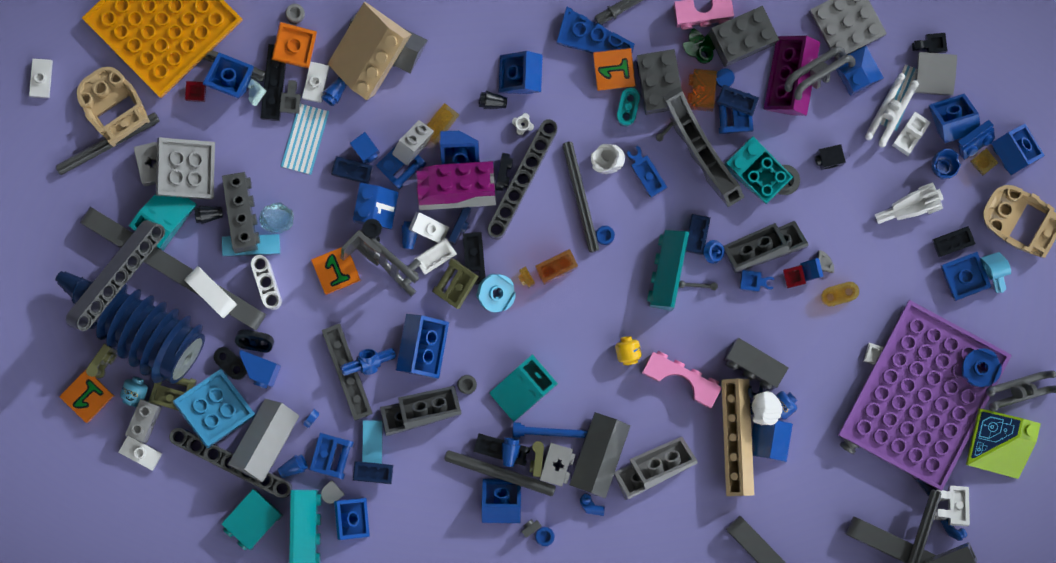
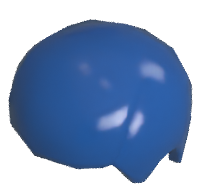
[931,149,961,179]

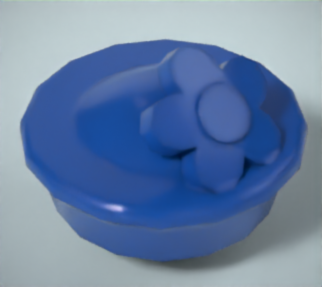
[703,240,725,264]

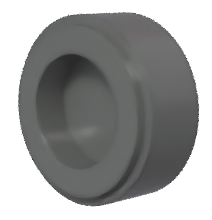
[458,375,477,394]

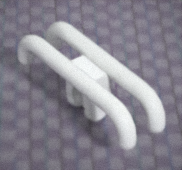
[865,73,919,147]

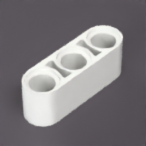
[251,255,282,310]
[184,266,237,318]

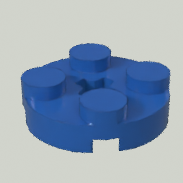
[961,348,1002,388]

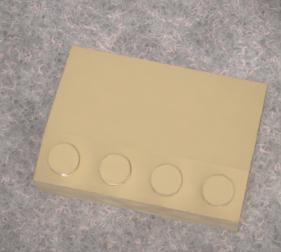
[328,2,412,100]

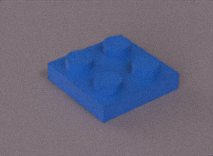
[941,252,992,301]

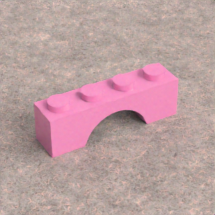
[642,351,722,409]

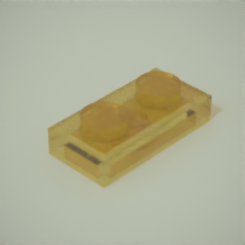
[427,103,460,145]

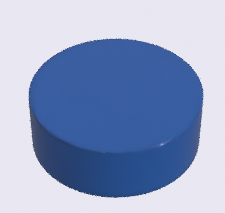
[715,68,735,88]
[596,226,615,245]
[303,409,319,428]
[535,527,555,546]

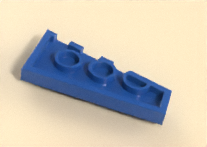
[557,7,635,53]

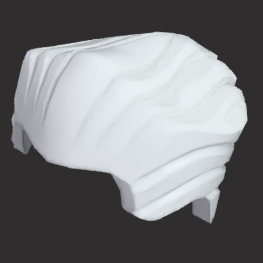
[591,144,625,174]
[752,391,782,426]

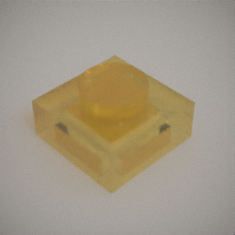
[970,148,998,176]
[518,266,535,288]

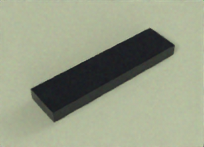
[260,44,286,121]

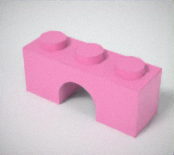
[673,0,734,30]

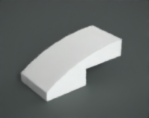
[892,112,931,156]

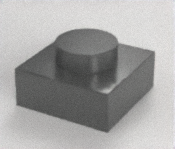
[522,519,542,538]

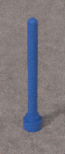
[512,422,587,438]

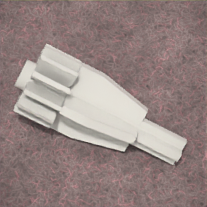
[875,182,944,224]

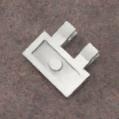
[934,486,970,527]

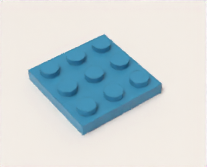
[173,369,255,448]

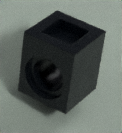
[815,144,846,170]

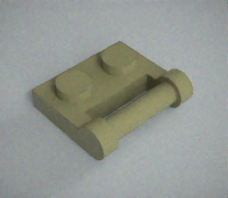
[432,258,479,309]
[86,343,117,379]
[149,378,197,411]
[530,441,544,477]

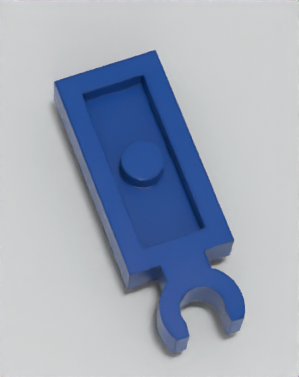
[627,146,667,198]

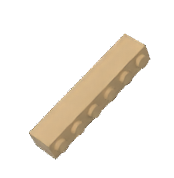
[721,379,754,496]

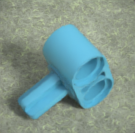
[980,252,1011,293]

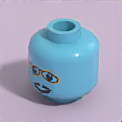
[120,377,148,407]

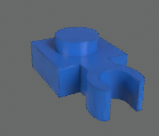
[740,270,774,292]

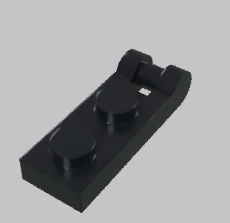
[463,232,486,285]
[473,433,531,467]

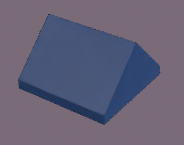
[203,52,254,98]
[752,420,793,462]
[334,498,370,540]

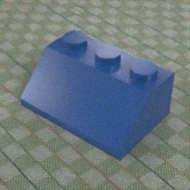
[396,314,449,379]

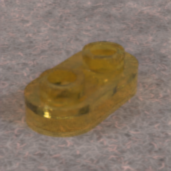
[821,282,859,307]

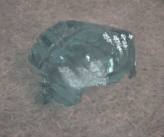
[259,203,294,233]

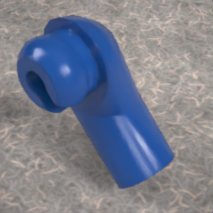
[580,493,605,516]
[940,519,967,541]

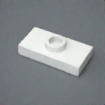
[29,59,53,98]
[302,62,329,103]
[409,212,449,243]
[414,238,457,275]
[118,436,162,471]

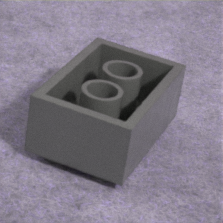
[708,6,779,67]
[636,49,682,115]
[723,338,789,391]

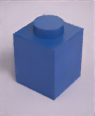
[350,132,380,164]

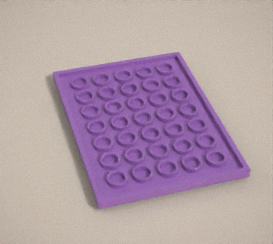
[838,300,1012,491]

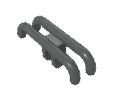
[784,47,856,100]
[985,371,1056,411]

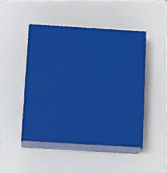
[800,258,824,281]

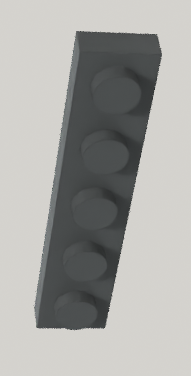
[322,323,373,420]

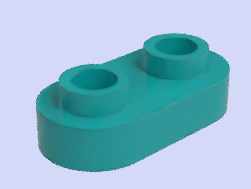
[617,88,640,126]

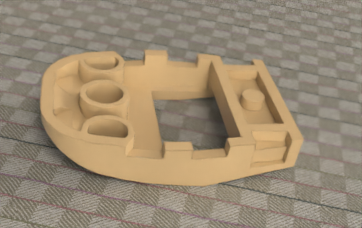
[77,67,150,147]
[983,185,1056,258]

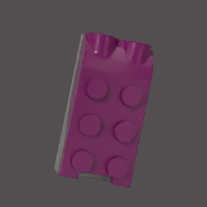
[417,161,496,210]

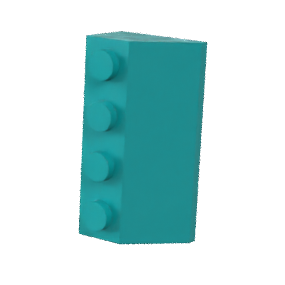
[647,230,689,311]
[289,490,322,563]

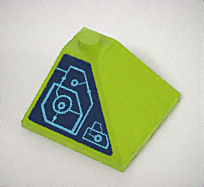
[966,408,1041,479]

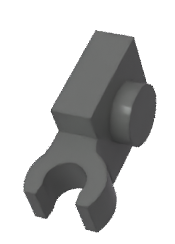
[280,80,301,114]

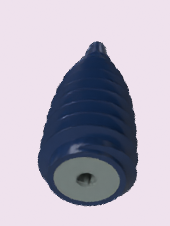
[55,271,205,384]

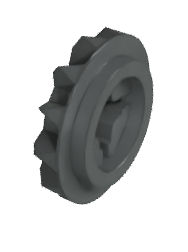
[778,165,800,195]

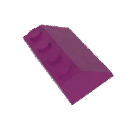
[763,35,820,116]

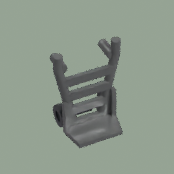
[341,219,421,297]

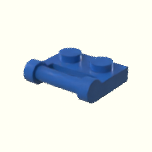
[716,93,754,134]
[376,146,427,190]
[310,433,354,479]

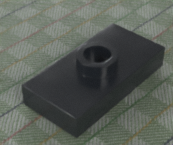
[932,226,976,257]

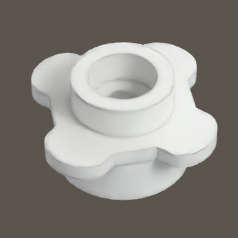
[512,113,534,135]

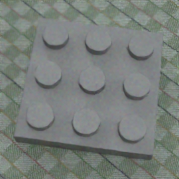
[809,0,887,60]
[156,137,215,200]

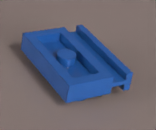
[958,120,995,160]

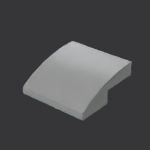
[915,52,957,96]

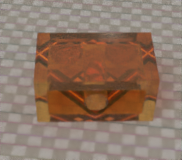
[687,69,717,112]
[535,249,578,285]

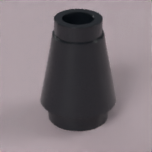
[479,91,507,109]
[194,206,223,224]

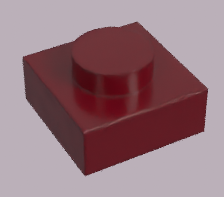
[185,81,206,102]
[783,265,806,289]

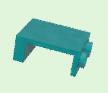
[221,489,283,550]

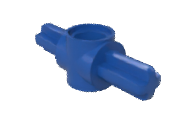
[341,348,396,376]

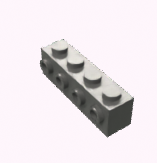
[222,172,260,254]

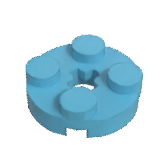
[476,274,516,312]

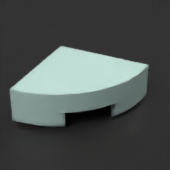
[248,79,266,106]

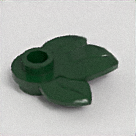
[682,28,715,64]

